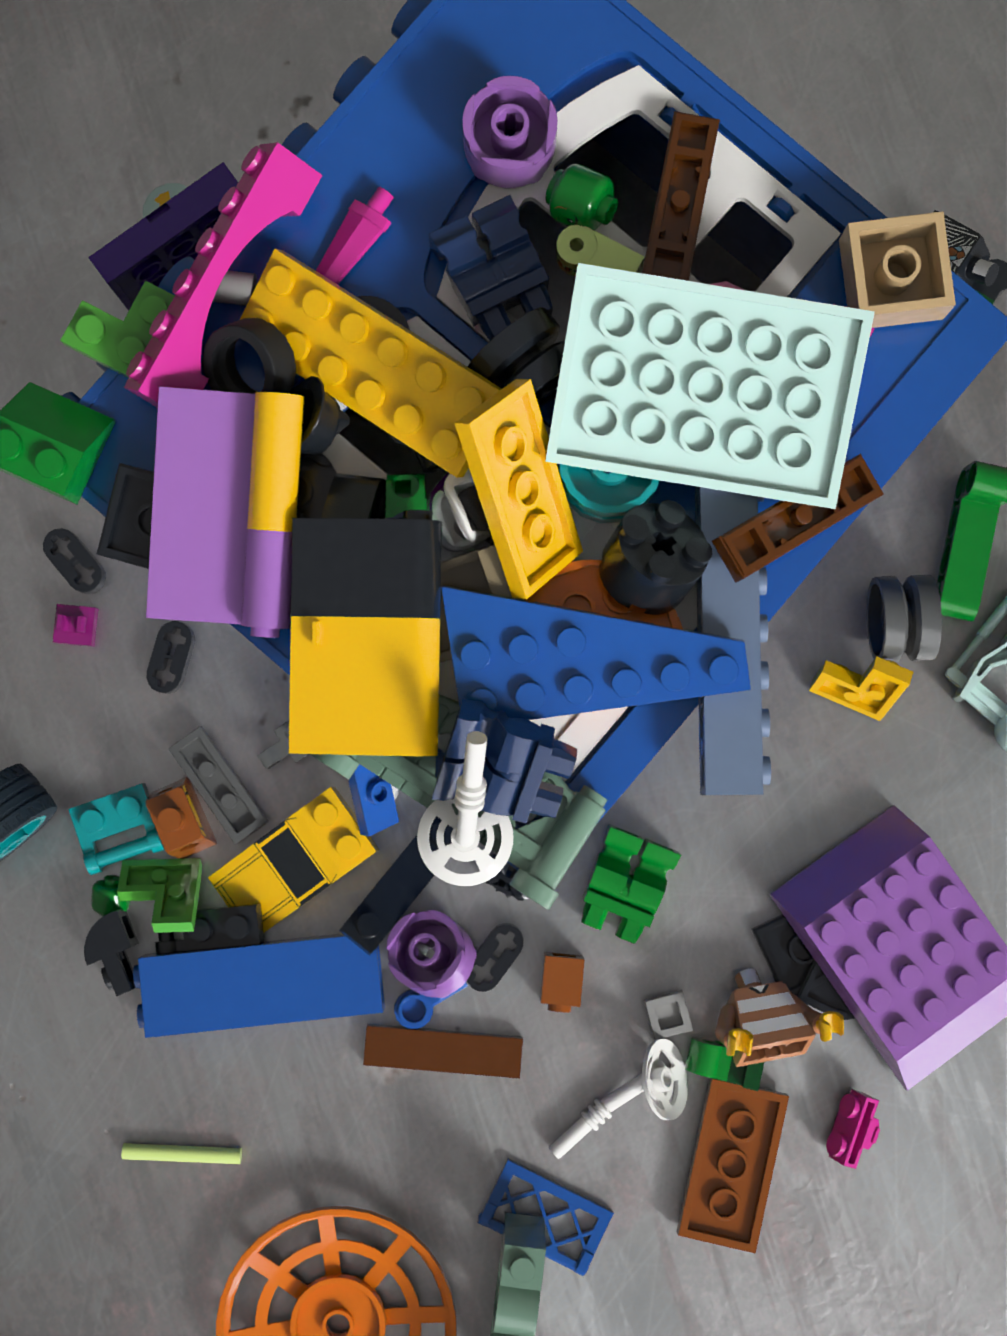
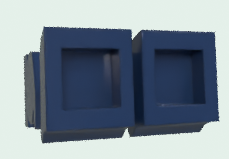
[429,195,553,341]
[432,698,577,824]

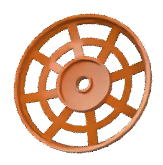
[216,1206,457,1336]

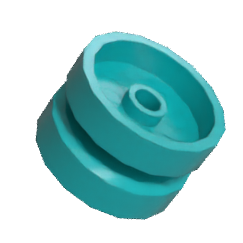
[557,464,660,523]

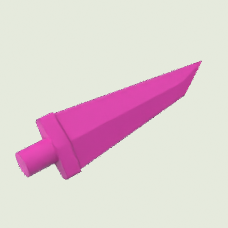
[316,187,394,285]

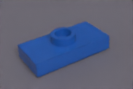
[348,764,399,837]

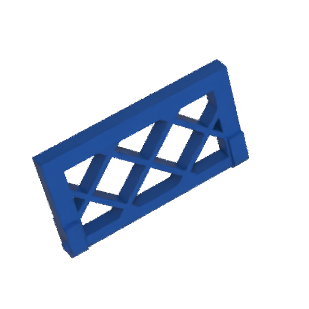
[477,1158,614,1276]

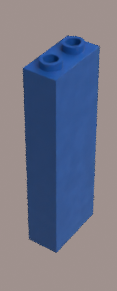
[133,933,385,1038]

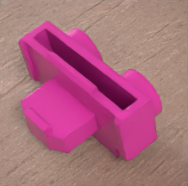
[826,1089,880,1169]

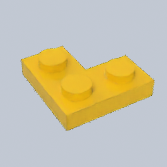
[809,656,913,721]

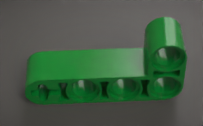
[936,461,1007,622]

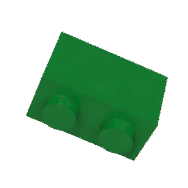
[0,382,116,505]

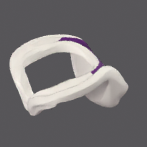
[428,468,490,552]

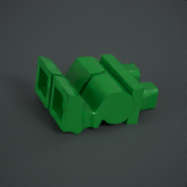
[581,824,681,944]

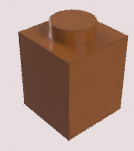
[540,952,585,1013]

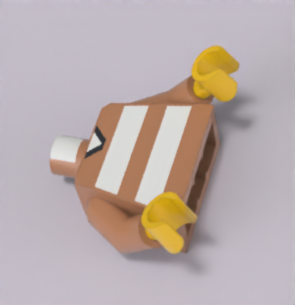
[715,968,844,1067]

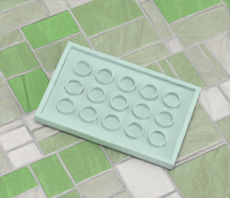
[545,263,875,509]

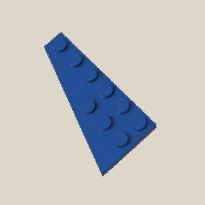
[441,585,751,720]

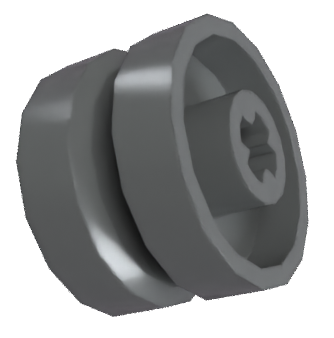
[866,575,942,662]

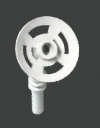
[417,731,513,886]
[549,1039,688,1159]

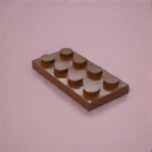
[676,1078,789,1254]

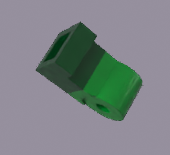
[685,1037,765,1091]

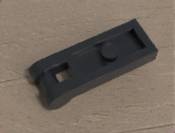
[152,904,265,954]

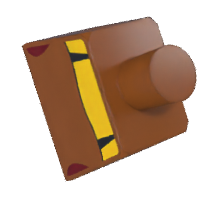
[145,777,217,859]

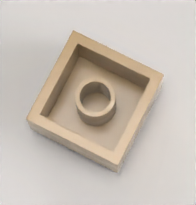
[839,211,956,328]

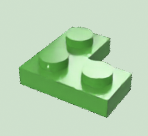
[60,281,175,378]
[117,858,203,933]

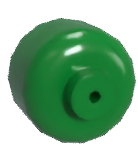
[91,875,130,916]

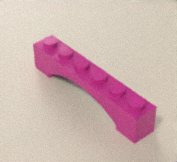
[124,142,323,408]

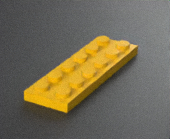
[240,249,502,478]

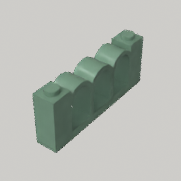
[490,1213,546,1336]

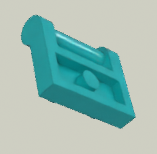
[68,783,165,875]

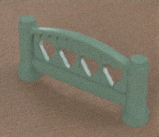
[310,694,608,910]

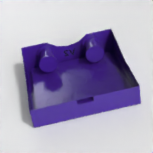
[88,162,239,311]

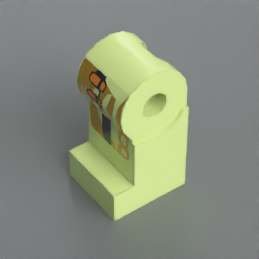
[556,225,645,276]

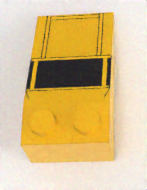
[208,787,380,933]

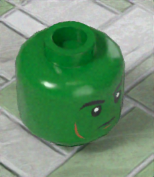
[545,164,618,231]

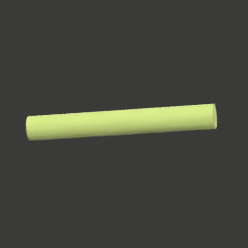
[121,1143,242,1164]

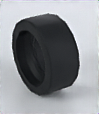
[202,318,296,394]

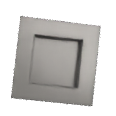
[644,990,693,1040]

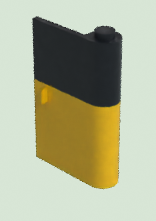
[289,510,442,756]

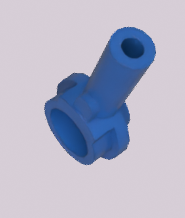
[394,982,468,1029]

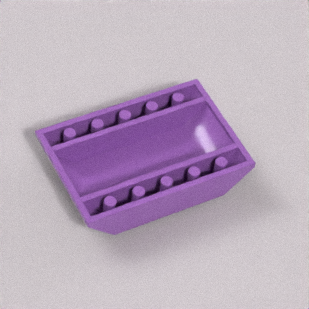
[769,805,1007,1091]

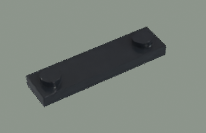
[339,816,453,956]

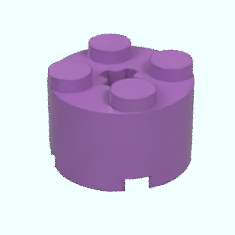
[463,76,558,188]
[386,910,476,998]

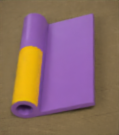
[146,387,304,638]

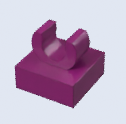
[53,604,99,647]

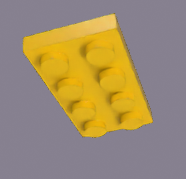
[454,379,583,599]

